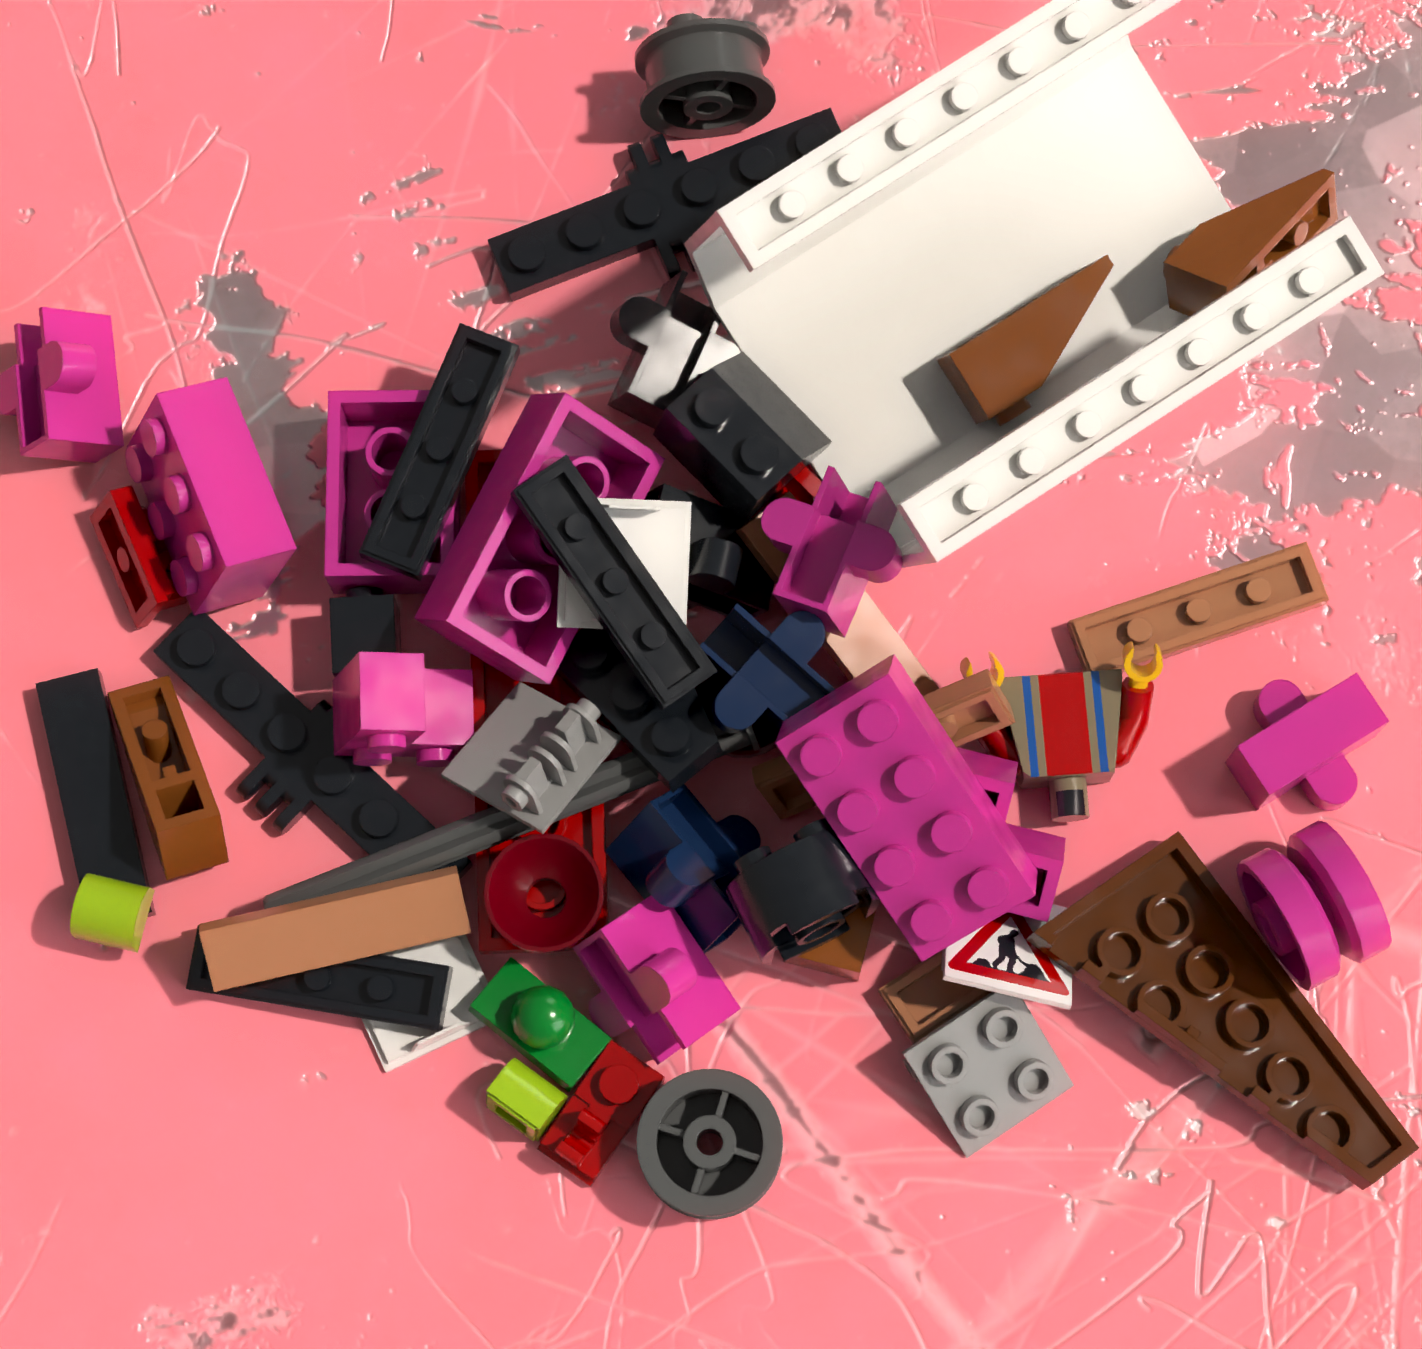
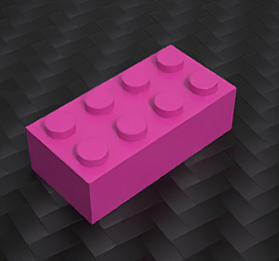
[414,392,665,685]
[775,654,1038,962]

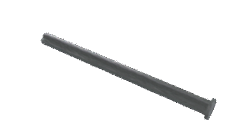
[263,720,760,909]

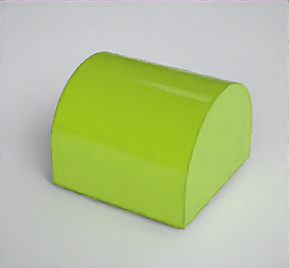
[70,873,155,953]
[486,1057,568,1142]

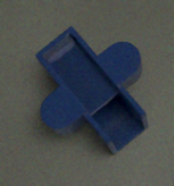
[700,603,835,735]
[605,784,761,954]

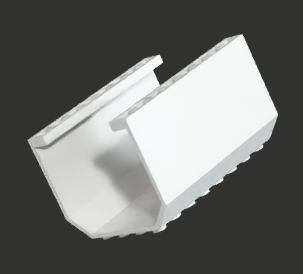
[684,0,1385,568]

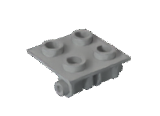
[441,681,621,834]
[902,992,1074,1158]

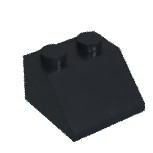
[653,352,832,525]

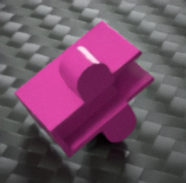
[0,307,124,463]
[761,465,903,638]
[1225,672,1389,811]
[573,895,741,1065]

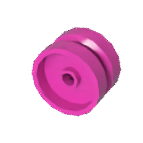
[1236,820,1392,991]

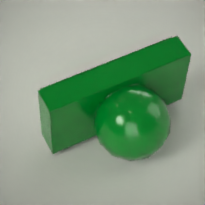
[468,957,612,1092]

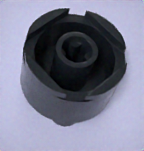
[726,818,881,965]

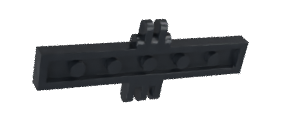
[488,107,841,302]
[153,612,473,879]

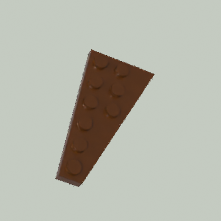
[1026,831,1419,1190]

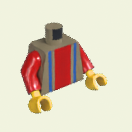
[960,641,1163,822]

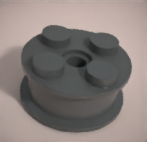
[634,13,776,138]
[636,1069,783,1220]

